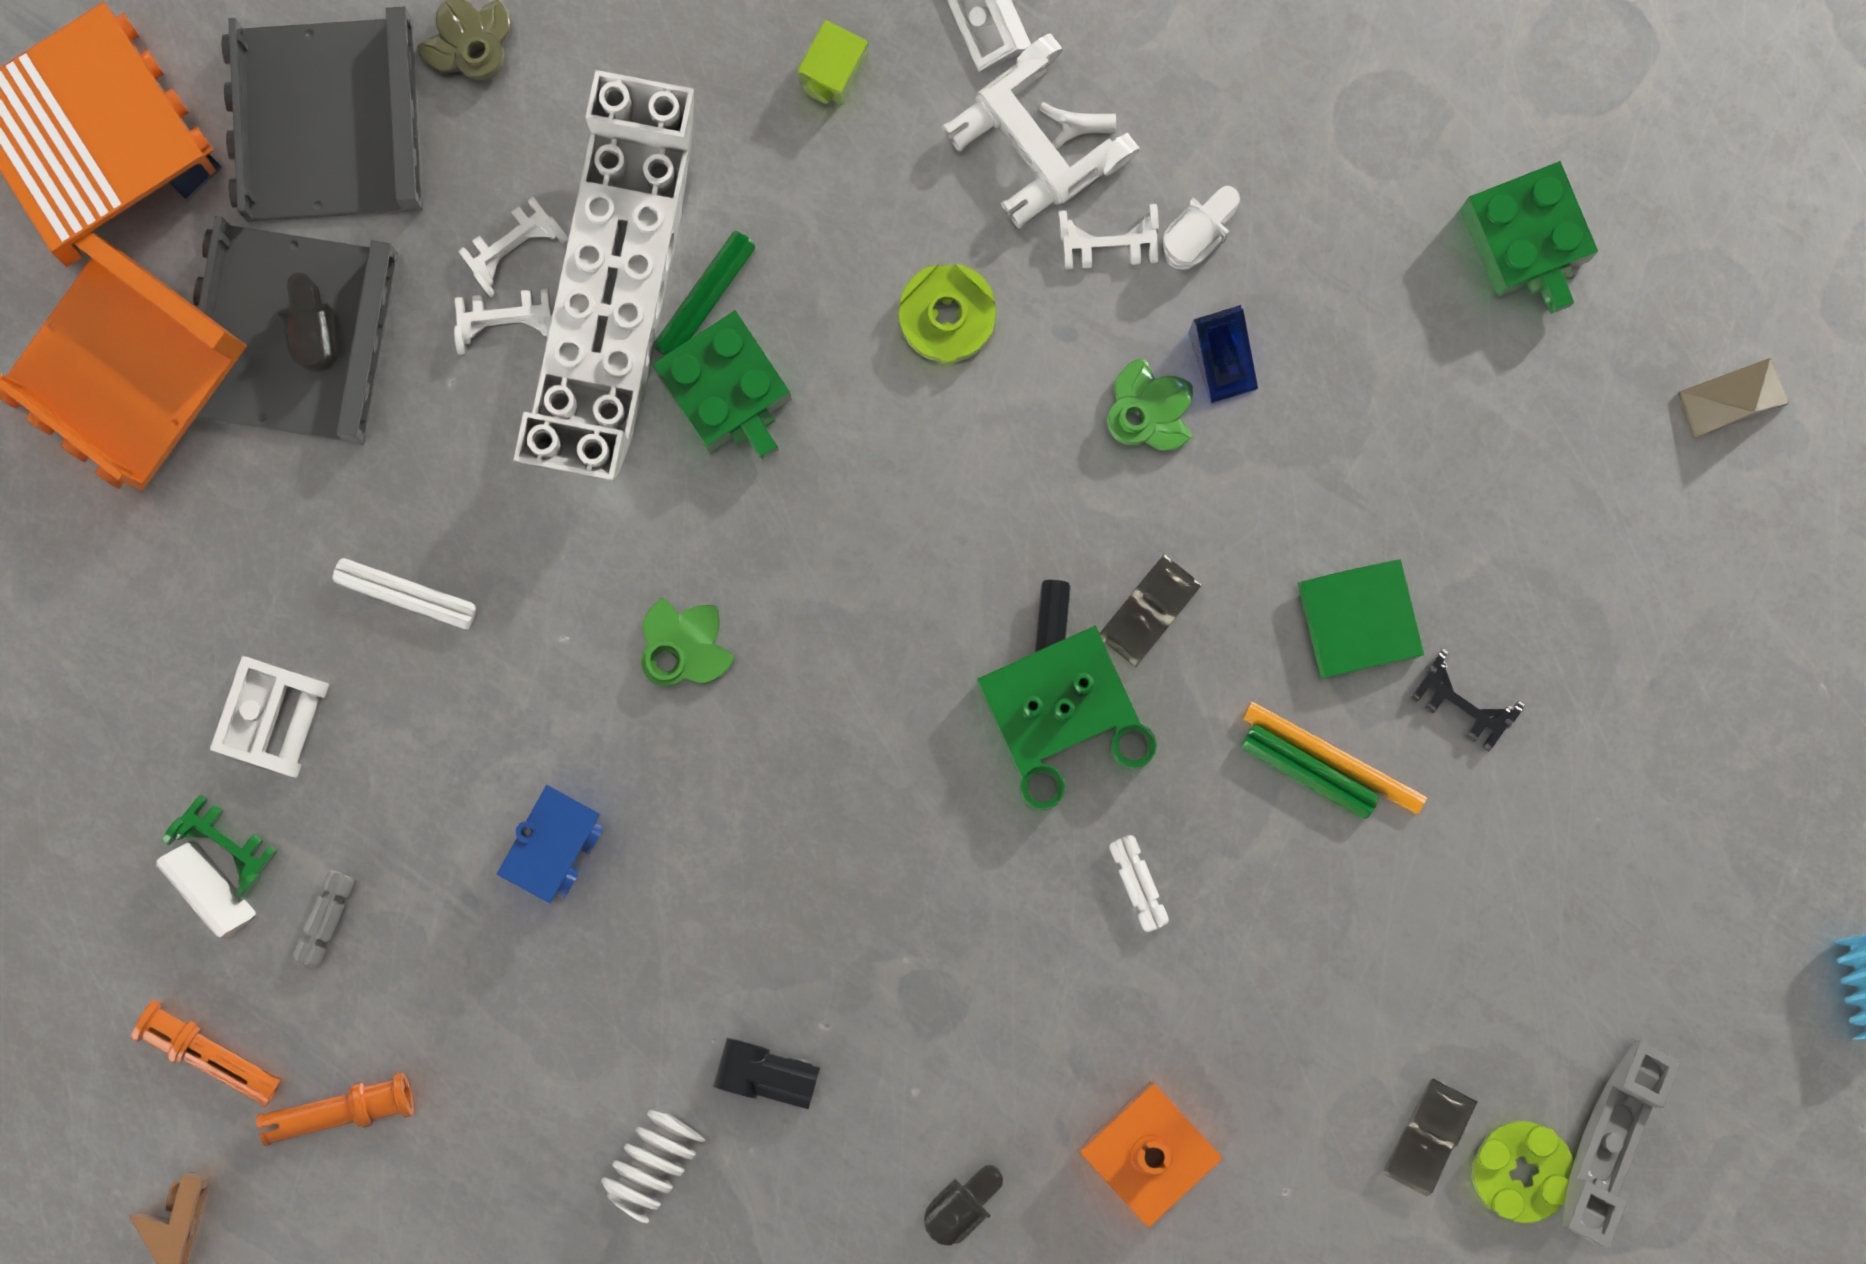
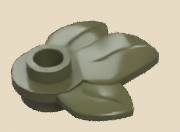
[417,0,511,81]

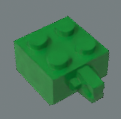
[1460,161,1598,314]
[652,310,792,461]

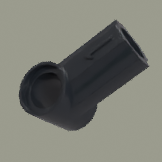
[713,1038,820,1109]

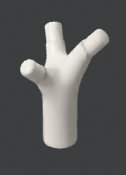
[1039,102,1116,150]

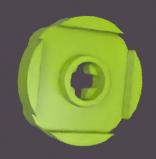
[898,264,997,365]
[1471,1121,1574,1223]

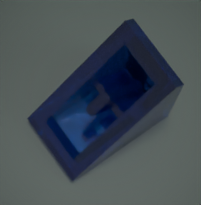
[1188,305,1258,403]

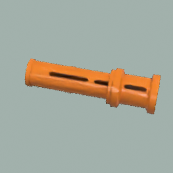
[131,999,282,1107]
[256,1072,414,1146]

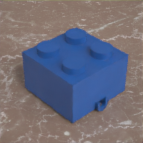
[496,785,604,904]

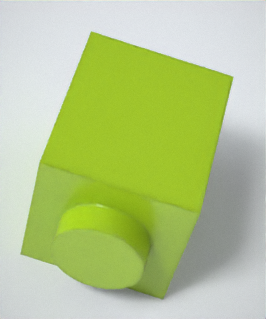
[797,19,869,105]

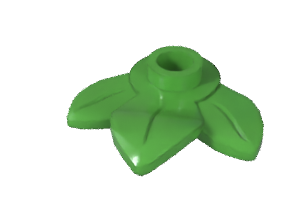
[1107,358,1193,451]
[641,598,735,687]

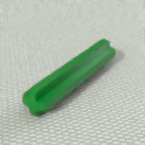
[654,231,755,356]
[1242,725,1379,819]

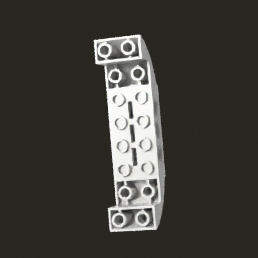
[513,70,694,481]

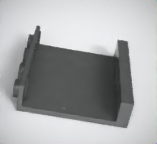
[221,6,423,222]
[193,216,398,444]

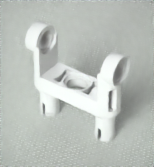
[942,33,1140,229]

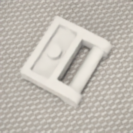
[210,655,330,778]

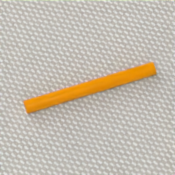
[1242,702,1427,815]

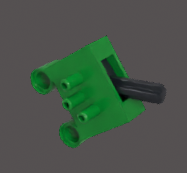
[976,579,1157,811]

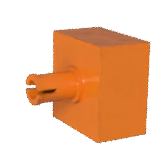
[1077,1081,1223,1228]

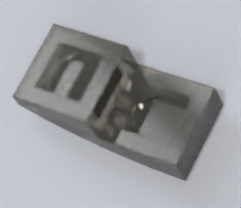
[1100,554,1203,667]
[1383,1078,1478,1197]

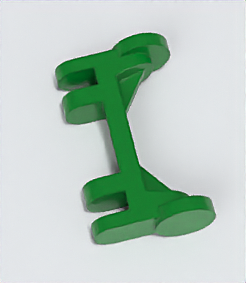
[162,795,277,900]

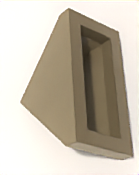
[1678,358,1789,438]

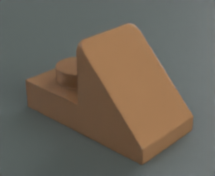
[130,1172,212,1264]

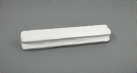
[332,558,476,629]

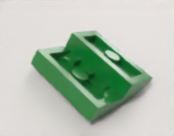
[1297,559,1425,679]

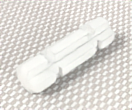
[1110,835,1169,932]

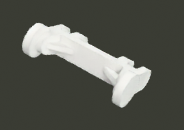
[458,196,568,298]
[1058,204,1159,270]
[454,288,553,355]

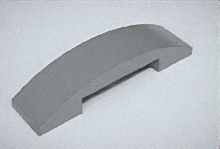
[1563,1040,1681,1248]

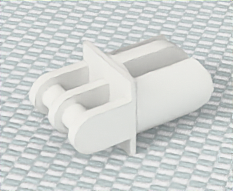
[1161,186,1240,270]

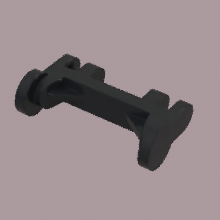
[1411,648,1525,752]

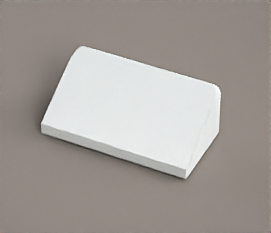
[947,0,1031,72]
[156,841,256,939]

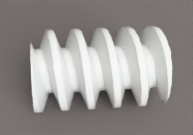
[600,1110,706,1225]

